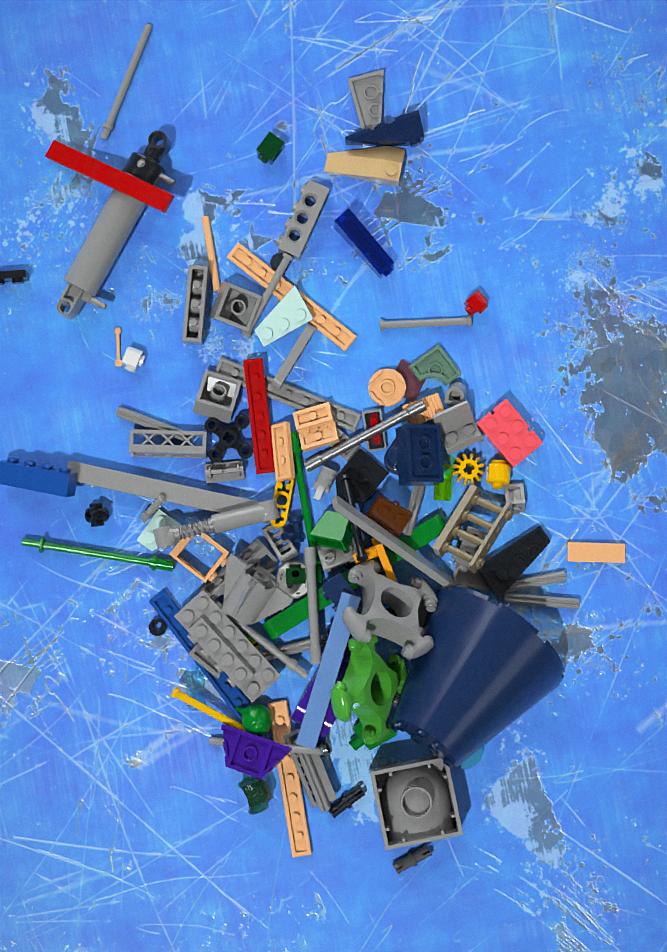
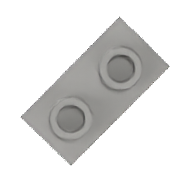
[205,460,245,483]

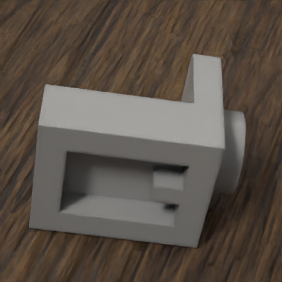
[504,483,526,515]

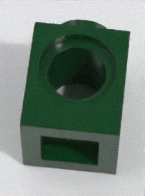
[256,131,285,165]

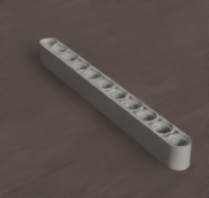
[67,460,268,524]

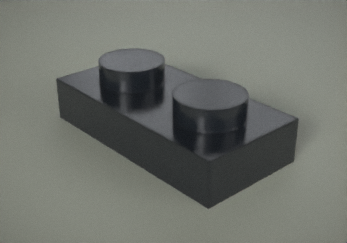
[0,270,29,285]

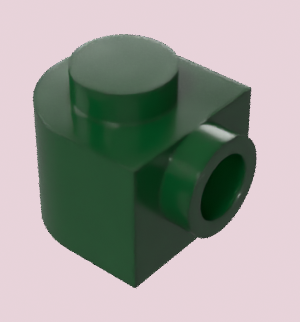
[286,564,306,584]

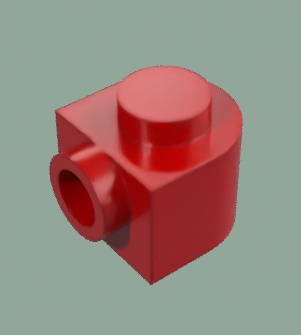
[464,290,489,316]

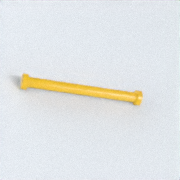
[170,686,246,732]

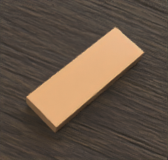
[271,421,295,482]
[567,542,625,563]

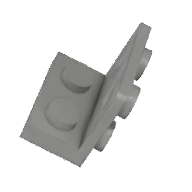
[432,400,483,455]

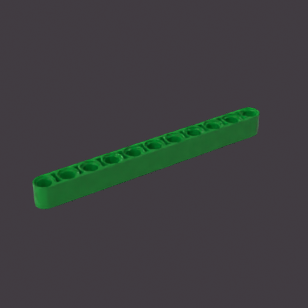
[262,513,446,640]

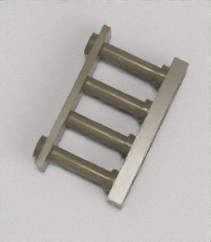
[432,484,514,574]

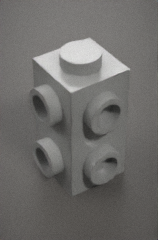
[451,526,486,572]

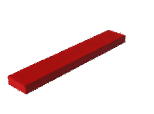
[243,358,275,474]

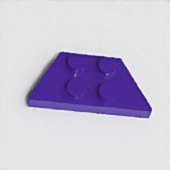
[221,724,292,779]

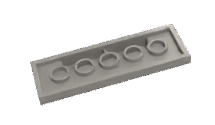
[174,590,281,703]

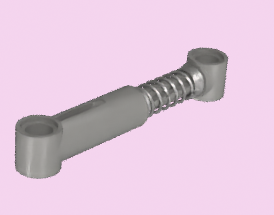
[153,499,280,549]

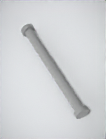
[240,253,294,338]
[379,315,472,331]

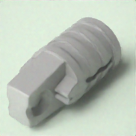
[313,465,338,501]

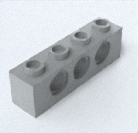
[276,180,330,261]
[182,265,210,345]

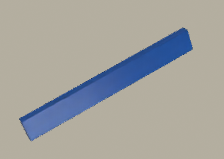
[149,590,252,724]

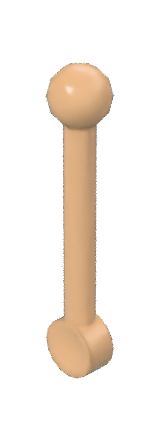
[114,327,122,367]

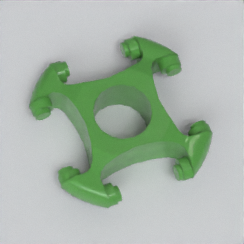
[330,634,407,745]

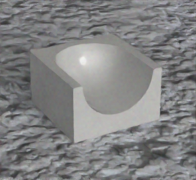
[369,755,463,850]

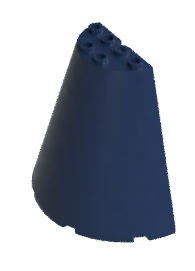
[392,586,564,769]

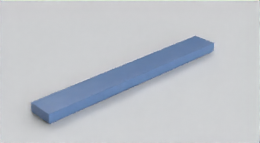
[296,592,361,750]

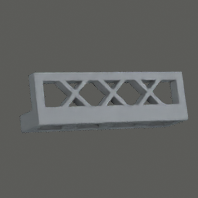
[129,429,207,459]
[200,538,277,604]
[283,728,337,807]

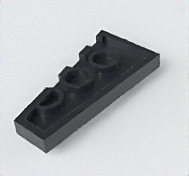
[477,526,551,600]

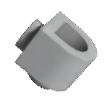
[444,382,467,407]

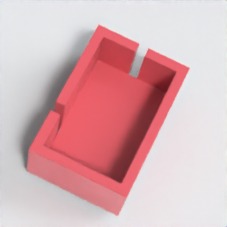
[476,399,543,469]

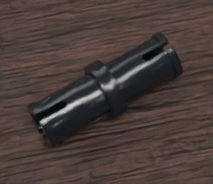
[328,785,365,819]

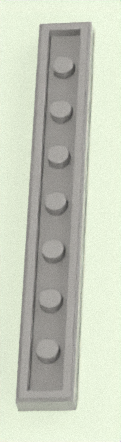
[215,357,362,433]
[331,495,455,590]

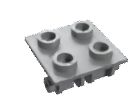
[316,536,357,572]

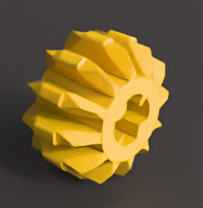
[452,453,484,486]

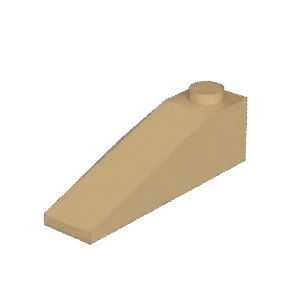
[324,146,405,187]

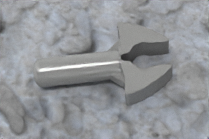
[139,495,165,523]

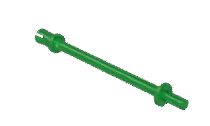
[291,431,323,583]
[21,536,175,572]

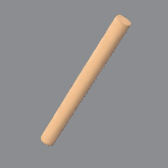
[201,216,220,292]

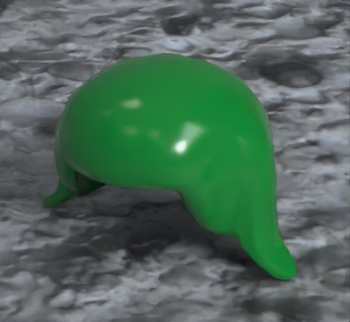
[236,704,273,737]

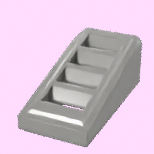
[262,520,299,565]

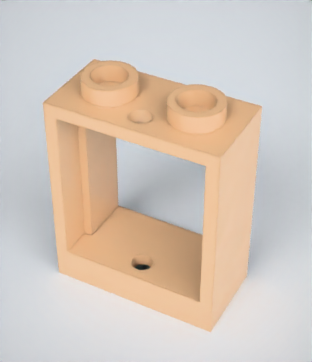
[169,533,230,583]

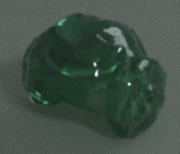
[238,776,271,815]

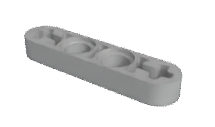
[271,323,317,390]

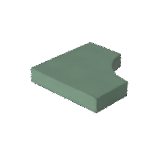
[408,344,461,386]

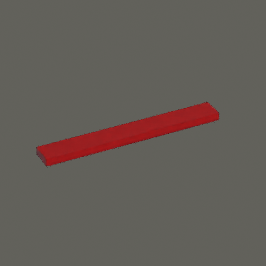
[45,140,175,213]

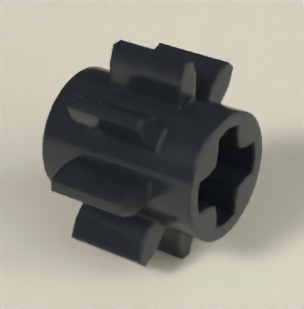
[85,503,109,527]

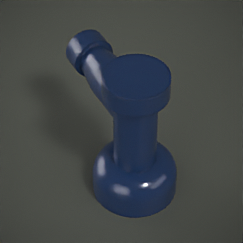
[281,515,304,543]

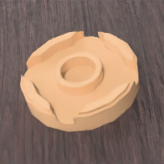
[368,369,406,407]

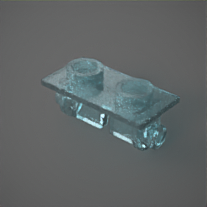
[183,670,206,710]

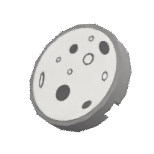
[276,561,307,599]

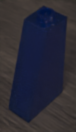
[334,208,395,278]

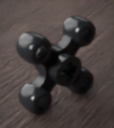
[204,414,253,463]

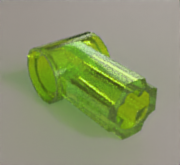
[433,463,453,501]

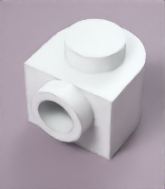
[122,346,146,373]

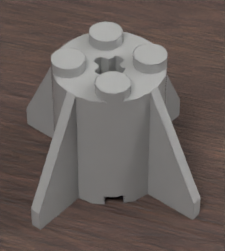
[221,553,294,627]

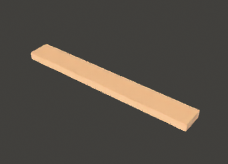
[227,242,357,352]
[267,700,312,857]

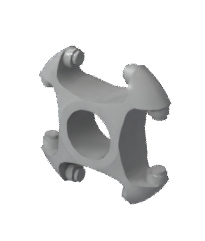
[342,560,438,660]

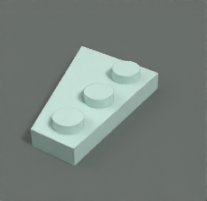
[255,286,314,347]

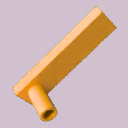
[352,538,398,583]

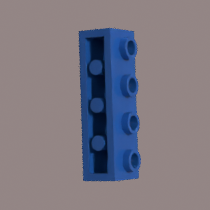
[0,457,78,497]

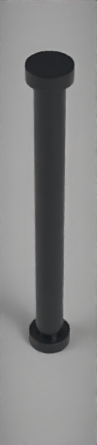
[339,474,368,562]

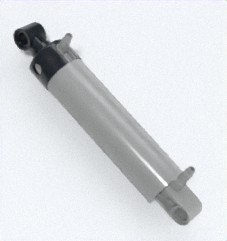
[56,131,175,319]

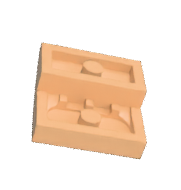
[293,402,340,452]

